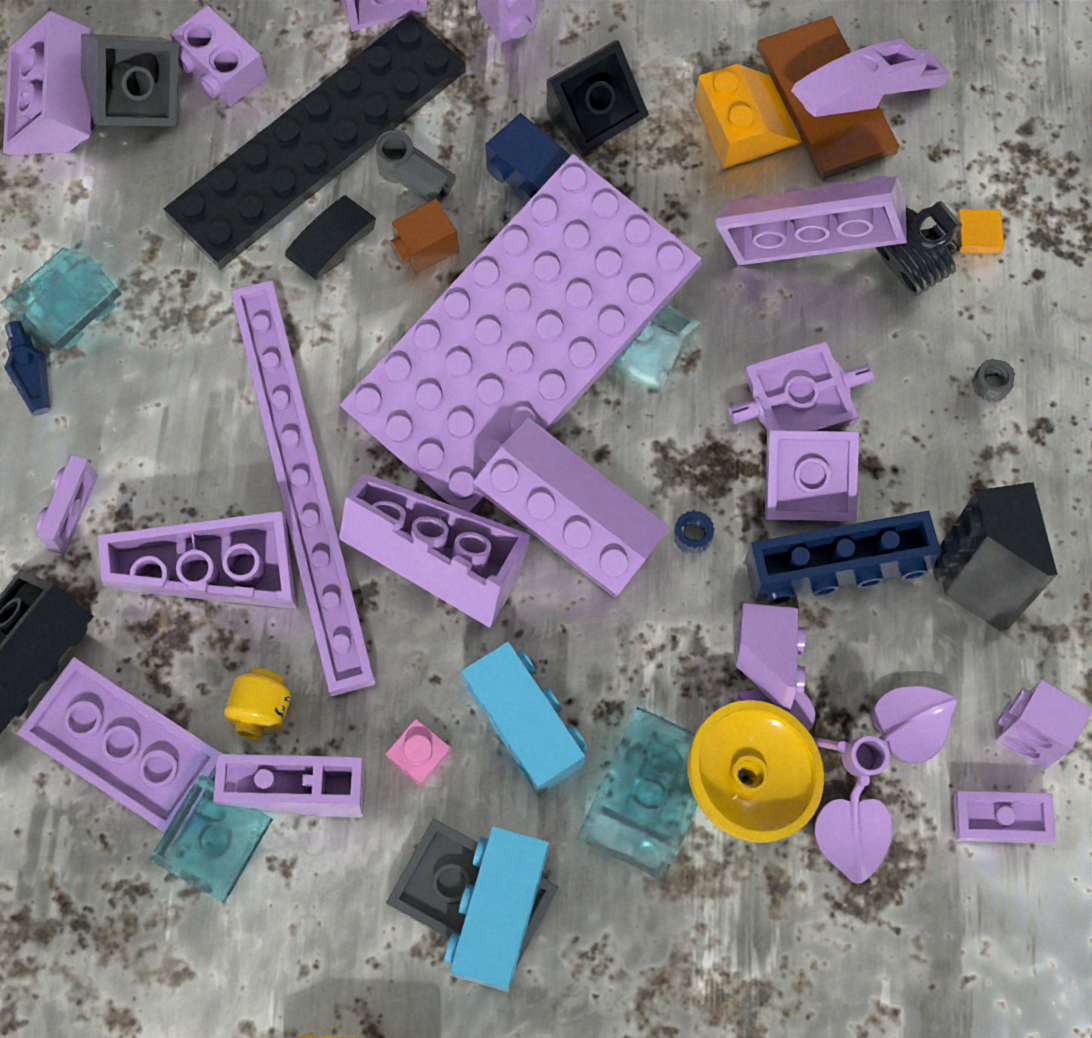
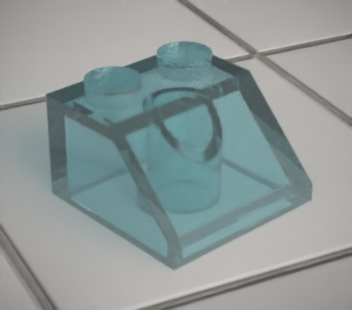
[0,248,122,352]

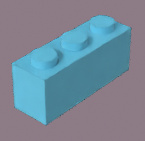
[461,642,588,796]
[444,826,549,992]

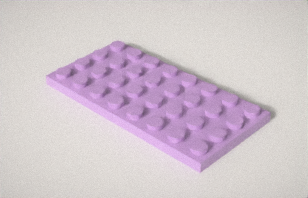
[339,154,702,514]

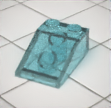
[576,706,698,881]

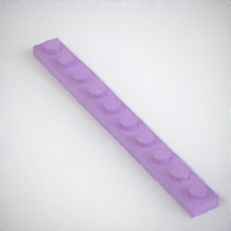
[231,280,376,696]

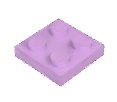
[765,430,859,521]

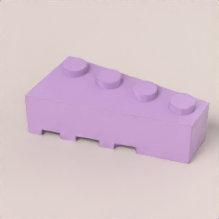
[339,473,530,628]
[98,511,298,610]

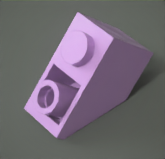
[736,603,806,711]

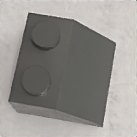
[81,34,179,127]

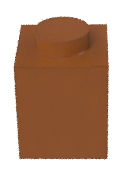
[390,199,459,274]

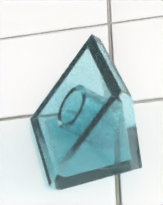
[609,305,701,393]
[149,774,273,904]

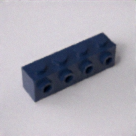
[745,510,941,604]

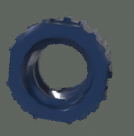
[674,510,715,554]

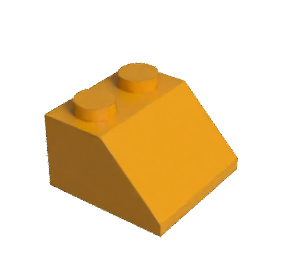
[695,64,801,170]

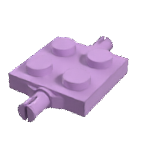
[728,341,874,431]

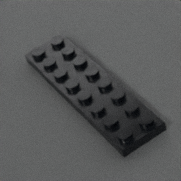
[163,13,466,270]

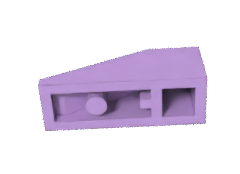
[213,754,365,817]

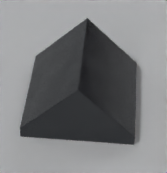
[547,40,649,155]

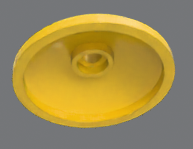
[687,700,824,843]

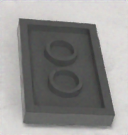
[386,818,559,973]

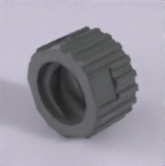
[972,359,1015,402]

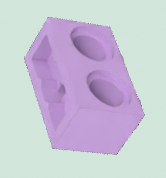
[170,5,267,107]
[996,679,1092,769]

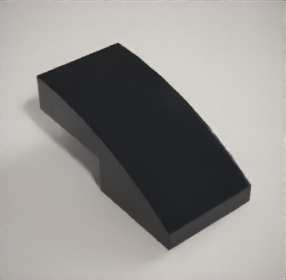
[285,195,376,280]

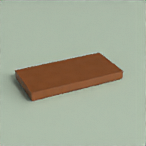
[757,16,900,179]

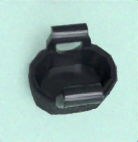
[875,201,962,296]

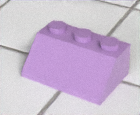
[3,11,94,155]

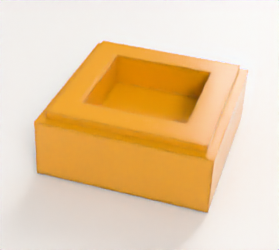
[956,209,1004,254]

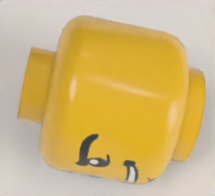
[224,668,291,741]

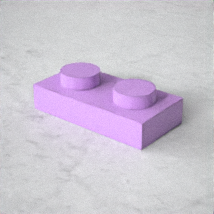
[36,455,98,555]
[954,790,1056,844]

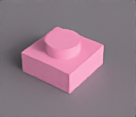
[385,719,452,787]

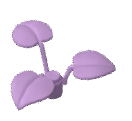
[736,686,957,884]

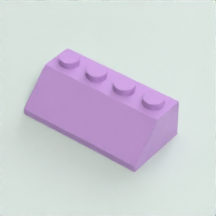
[716,176,907,266]
[472,417,669,598]

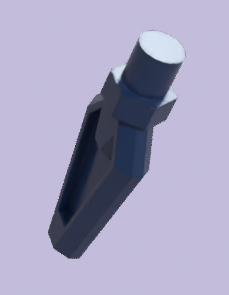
[4,321,51,416]

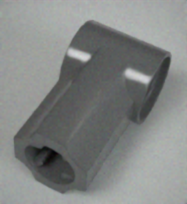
[376,130,456,204]

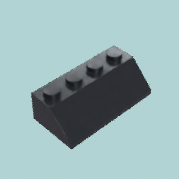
[932,482,1058,631]
[0,569,94,734]

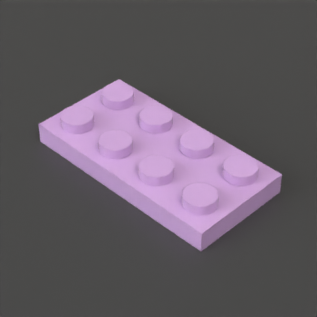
[17,657,222,837]

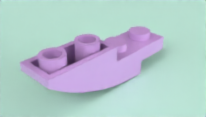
[791,38,950,117]

